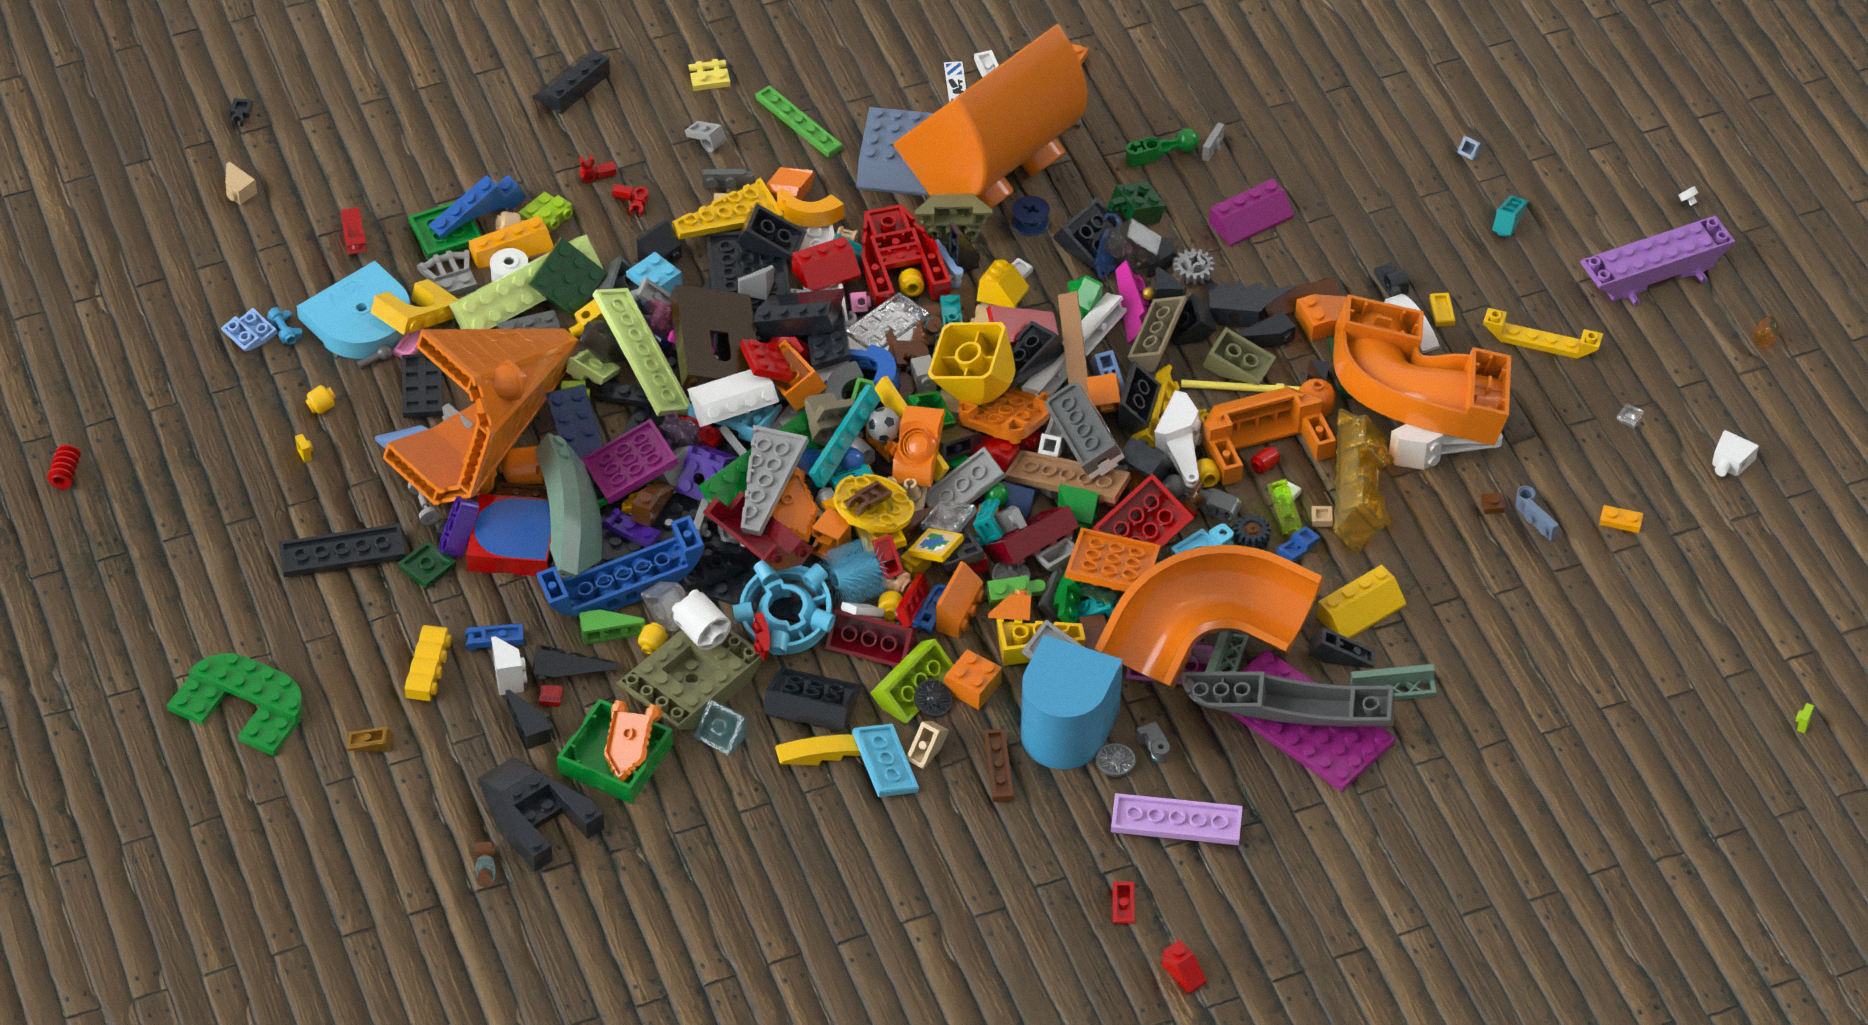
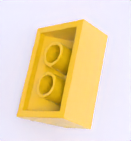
[976,259,1029,308]

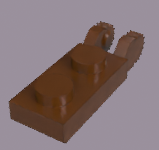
[845,481,893,516]

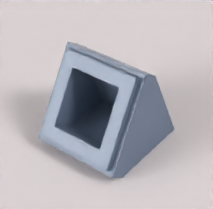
[1457,135,1481,160]

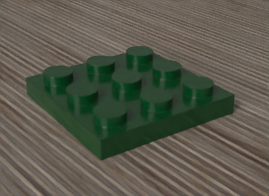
[528,237,607,319]

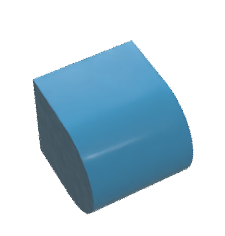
[1021,635,1123,769]

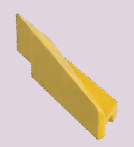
[1132,364,1180,447]

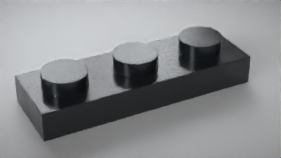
[594,382,651,408]

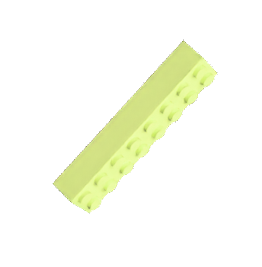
[449,235,603,329]

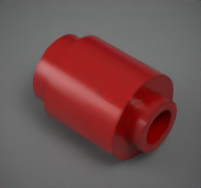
[1251,447,1280,474]

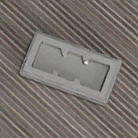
[1202,122,1225,162]

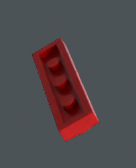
[896,573,930,628]

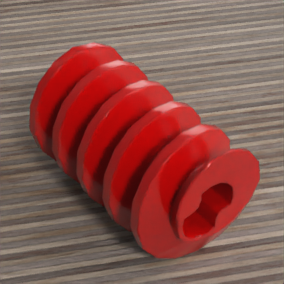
[47,444,81,490]

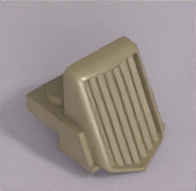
[804,393,855,447]

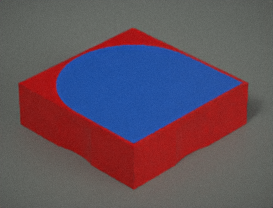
[466,494,553,576]

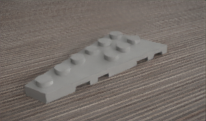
[741,425,809,536]

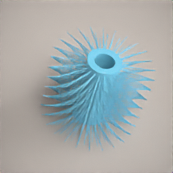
[821,538,890,607]

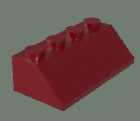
[825,607,918,667]

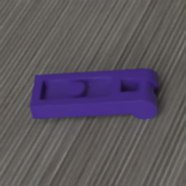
[602,508,661,548]

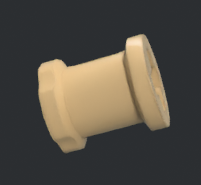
[837,226,860,243]

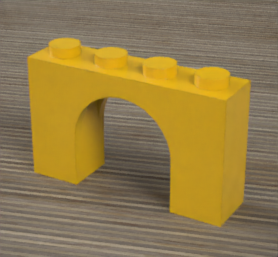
[371,279,458,335]

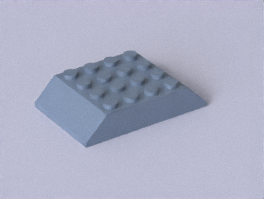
[856,107,934,196]

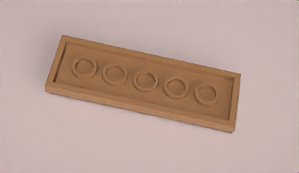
[1005,450,1131,504]

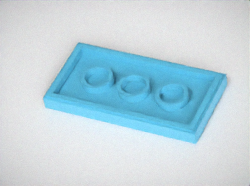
[852,724,919,797]

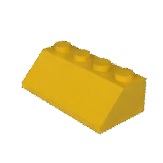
[1316,565,1406,639]

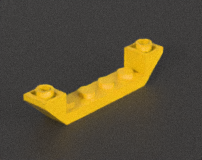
[1483,308,1603,359]

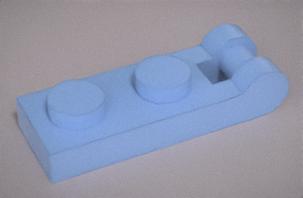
[935,239,963,288]

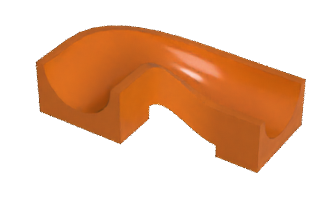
[1333,294,1511,446]
[1095,545,1325,690]

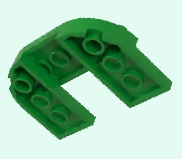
[167,653,303,756]

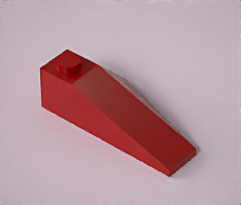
[966,435,1019,481]

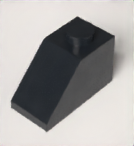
[1147,236,1178,278]

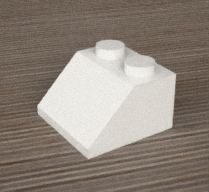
[491,637,527,695]

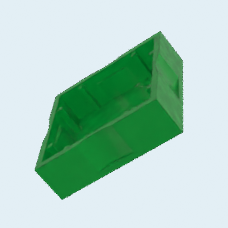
[557,698,673,804]

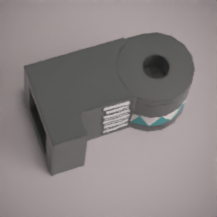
[1136,721,1170,764]

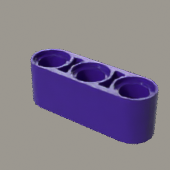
[439,497,479,558]

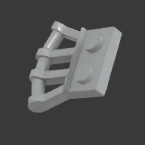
[417,250,478,296]

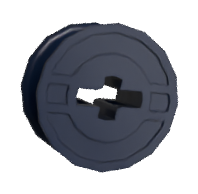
[1012,196,1050,236]

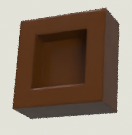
[1481,493,1505,514]

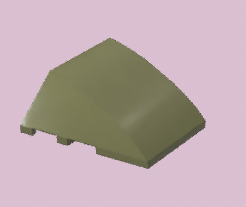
[915,194,993,245]

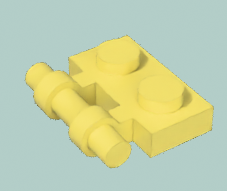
[688,59,730,91]

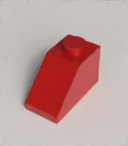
[1162,940,1207,994]

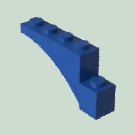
[429,175,526,240]

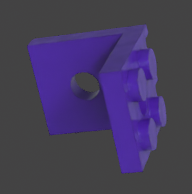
[675,445,738,501]

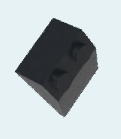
[736,203,807,260]

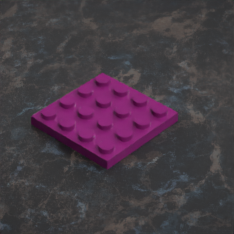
[581,418,680,504]

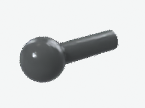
[357,344,393,369]

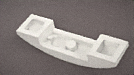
[1384,294,1439,354]

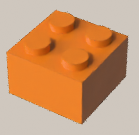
[944,649,1002,710]

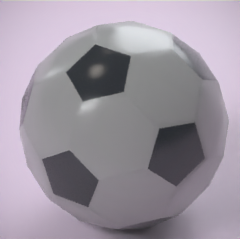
[866,407,901,443]

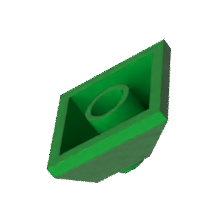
[1058,484,1099,534]

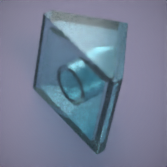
[694,699,747,755]

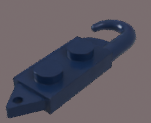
[1094,212,1124,280]

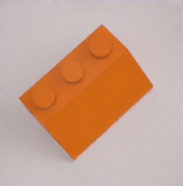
[936,561,985,639]

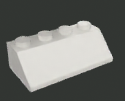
[688,369,779,427]

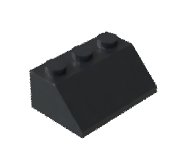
[1118,361,1161,436]

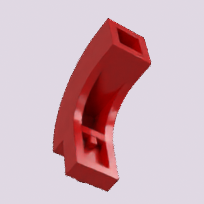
[340,207,367,254]

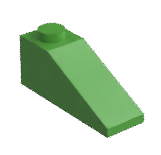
[579,609,645,645]

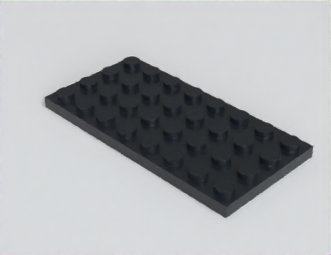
[706,231,796,348]

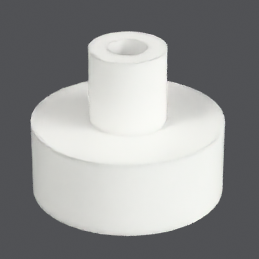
[1678,186,1699,206]

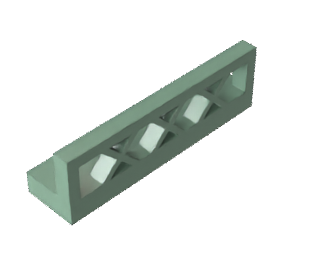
[1205,631,1249,672]
[1350,664,1437,700]

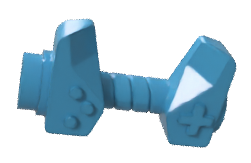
[267,307,303,345]

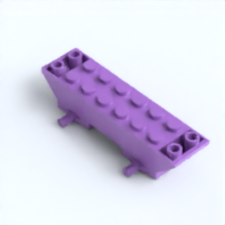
[1580,215,1735,306]

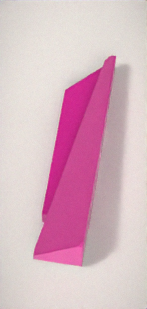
[1115,260,1152,343]

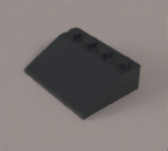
[753,288,845,339]
[763,667,862,731]

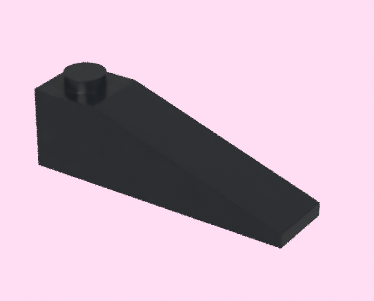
[1005,321,1064,392]

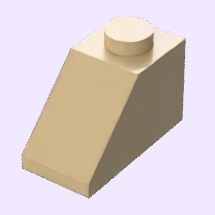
[225,162,257,205]
[907,721,949,769]

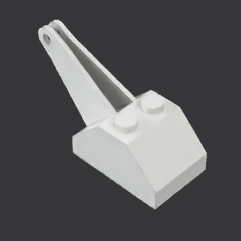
[1154,390,1202,489]
[1388,424,1503,470]

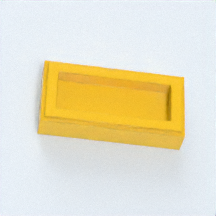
[1429,293,1455,327]

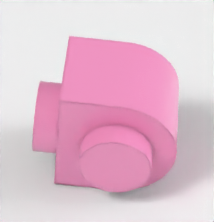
[850,292,871,313]

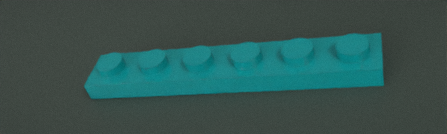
[808,385,881,488]

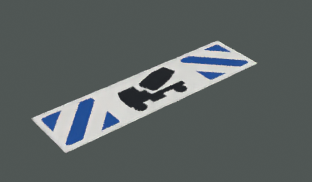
[944,61,966,102]

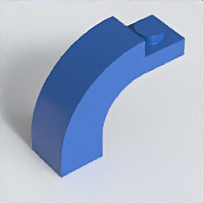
[849,345,900,391]

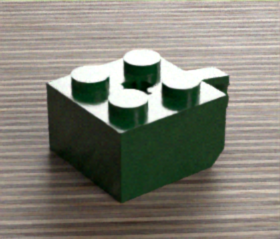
[1108,181,1166,227]

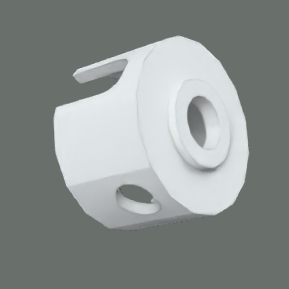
[490,248,528,282]

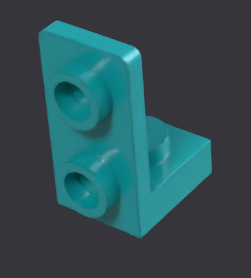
[973,498,1004,544]
[1077,592,1119,622]

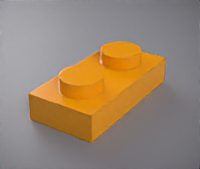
[1599,505,1644,533]

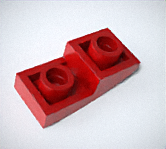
[752,612,770,661]

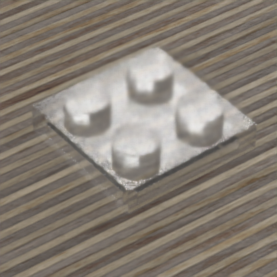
[921,499,977,533]

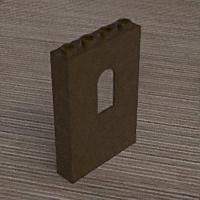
[670,284,757,388]

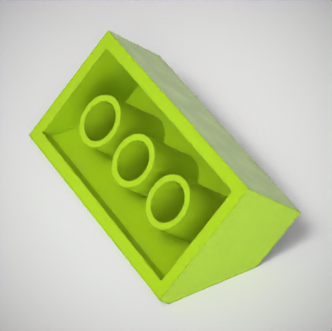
[870,639,954,723]

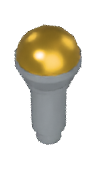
[1142,286,1155,300]

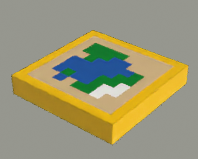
[908,528,964,562]

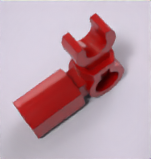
[579,154,617,183]
[612,184,649,217]

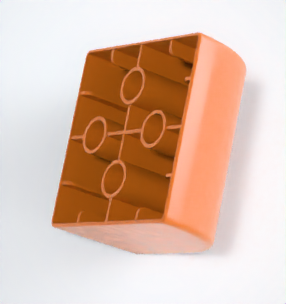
[893,24,1088,208]

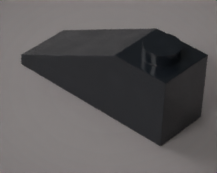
[949,222,980,273]
[1237,311,1296,348]
[1308,627,1375,668]
[505,689,553,749]

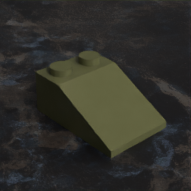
[1203,327,1276,385]

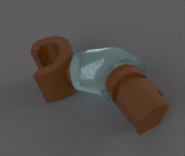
[924,305,943,338]
[475,841,496,887]

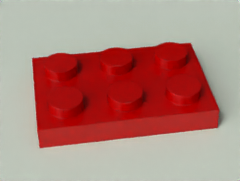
[740,339,793,382]

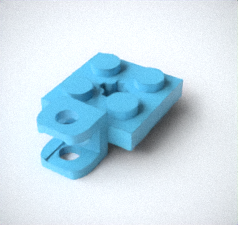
[1171,524,1234,555]

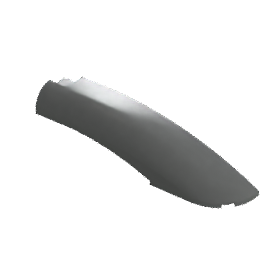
[1181,672,1395,727]

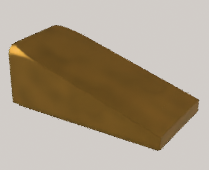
[346,726,393,752]

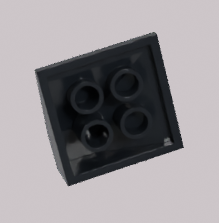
[1053,197,1136,270]

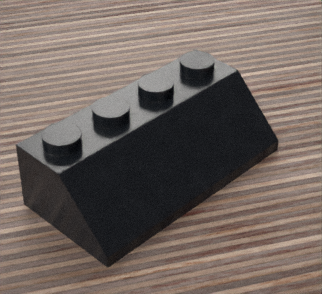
[533,50,610,114]

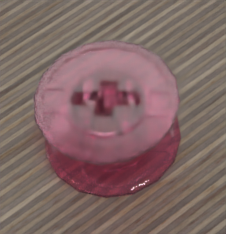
[643,300,674,337]

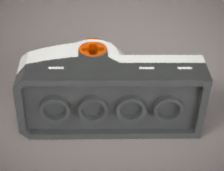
[1045,382,1125,479]

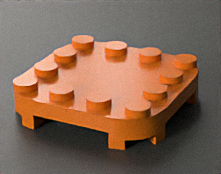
[958,388,1051,444]

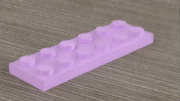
[1111,793,1243,845]

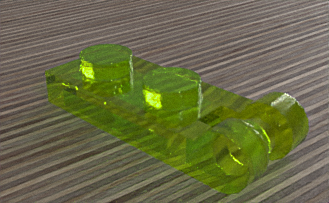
[1267,479,1302,534]

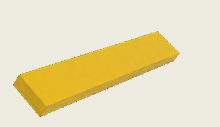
[874,376,949,481]

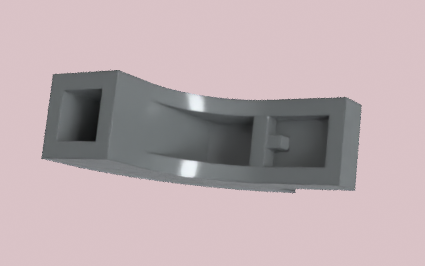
[824,361,864,401]

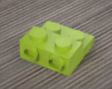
[518,191,573,233]

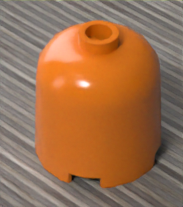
[499,446,545,485]

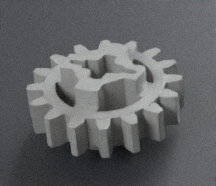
[1173,248,1215,285]

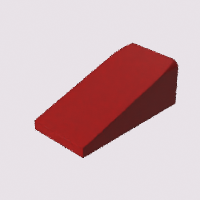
[1112,881,1135,924]

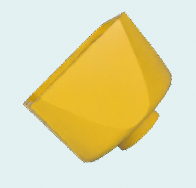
[928,322,1015,405]

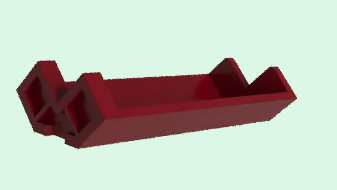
[703,491,814,571]

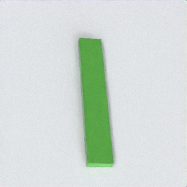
[755,85,843,158]

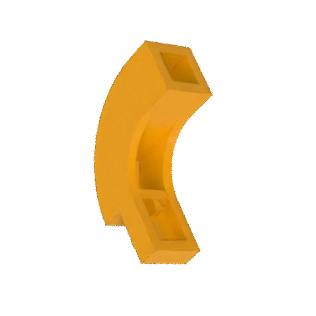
[777,189,844,227]

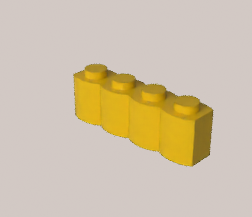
[405,625,452,701]

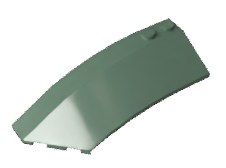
[535,433,602,578]

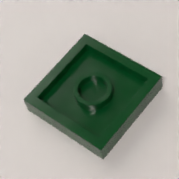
[398,540,456,589]

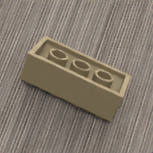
[1127,296,1187,372]

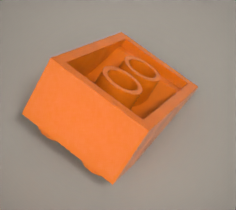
[1295,294,1346,342]

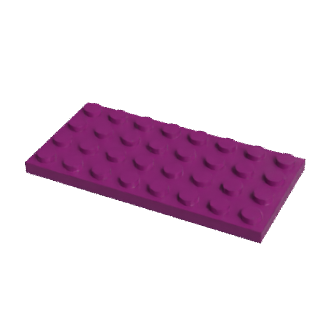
[1229,649,1396,792]

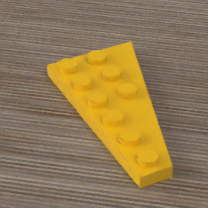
[672,178,784,239]

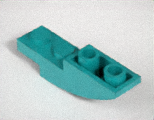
[940,295,963,328]

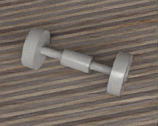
[408,483,440,525]

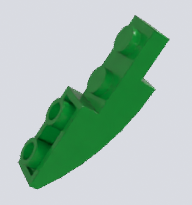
[1053,570,1088,623]

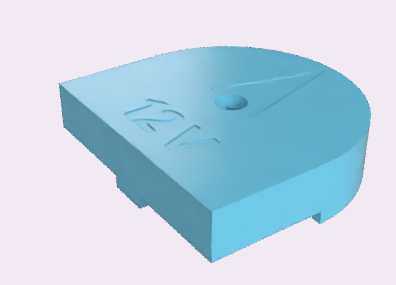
[297,261,410,359]

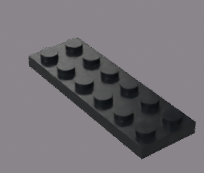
[278,523,406,577]

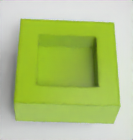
[1795,703,1814,733]

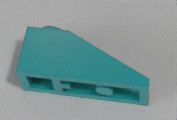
[1492,195,1529,237]

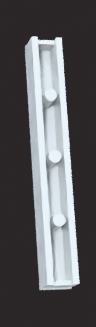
[1021,293,1127,397]

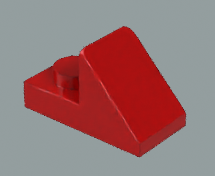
[871,534,904,580]

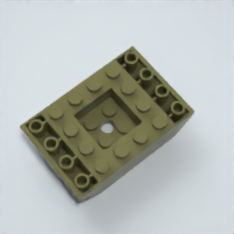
[617,629,763,730]

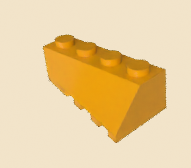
[469,216,554,269]

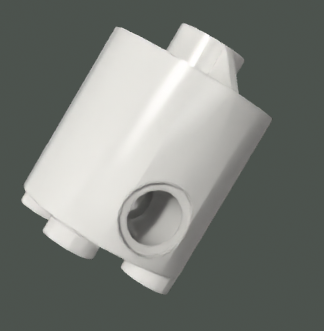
[672,589,731,650]

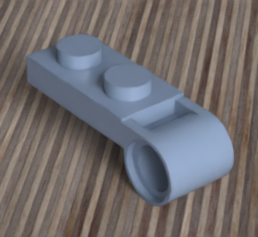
[1515,486,1559,541]

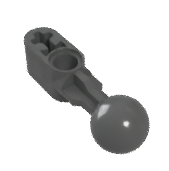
[1162,474,1242,522]

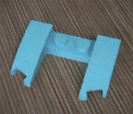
[688,403,782,442]

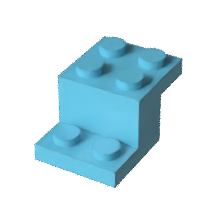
[626,252,682,323]

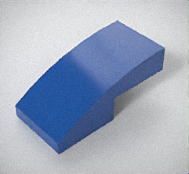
[1276,526,1321,562]

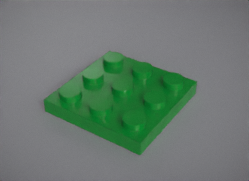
[408,202,481,259]

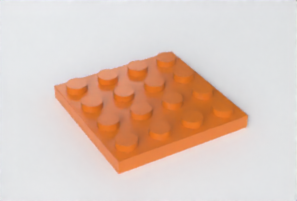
[1065,527,1161,592]

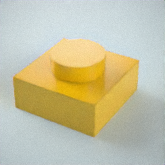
[295,434,313,463]

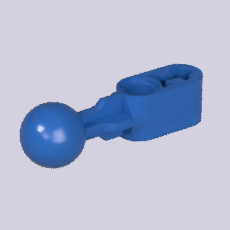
[796,447,864,474]

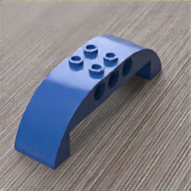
[536,515,705,617]

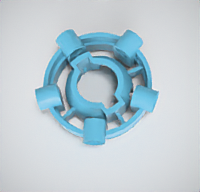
[733,560,835,655]

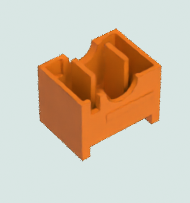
[1086,373,1122,414]
[812,508,855,564]

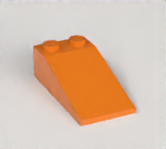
[770,340,827,412]

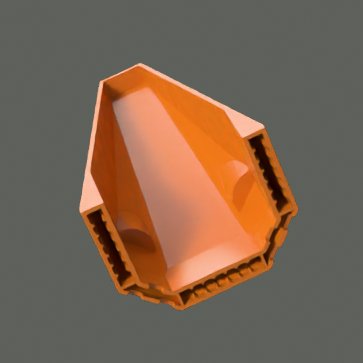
[383,328,578,505]

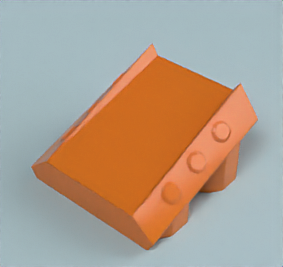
[766,167,816,200]

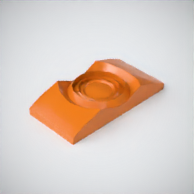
[892,405,946,488]

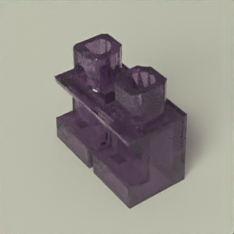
[659,411,702,449]

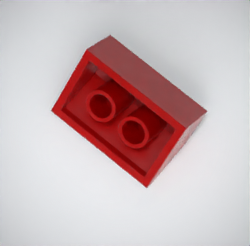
[792,236,861,291]

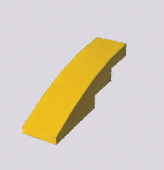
[775,735,861,766]

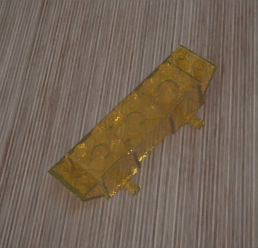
[1333,409,1395,554]

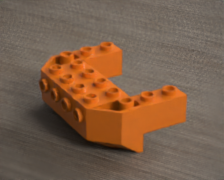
[1201,386,1336,486]

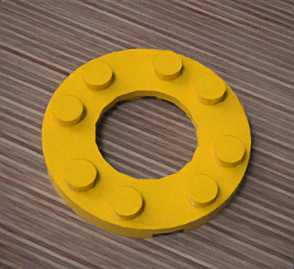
[833,474,914,533]

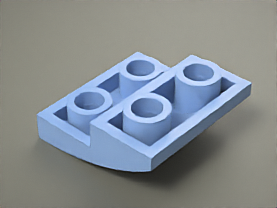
[221,308,278,352]

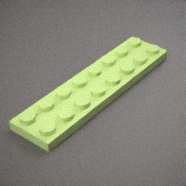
[593,288,690,416]

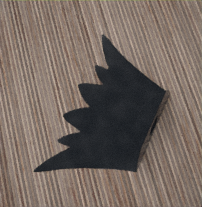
[1204,279,1297,328]

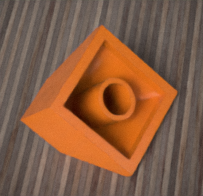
[988,590,1032,620]

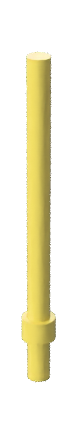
[1181,380,1300,392]

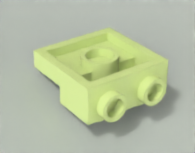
[565,348,621,385]

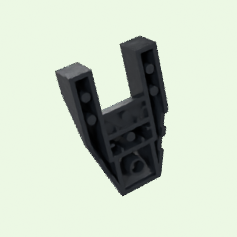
[478,757,605,872]

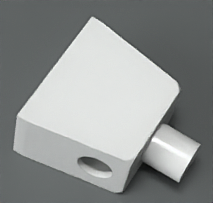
[1712,430,1759,477]

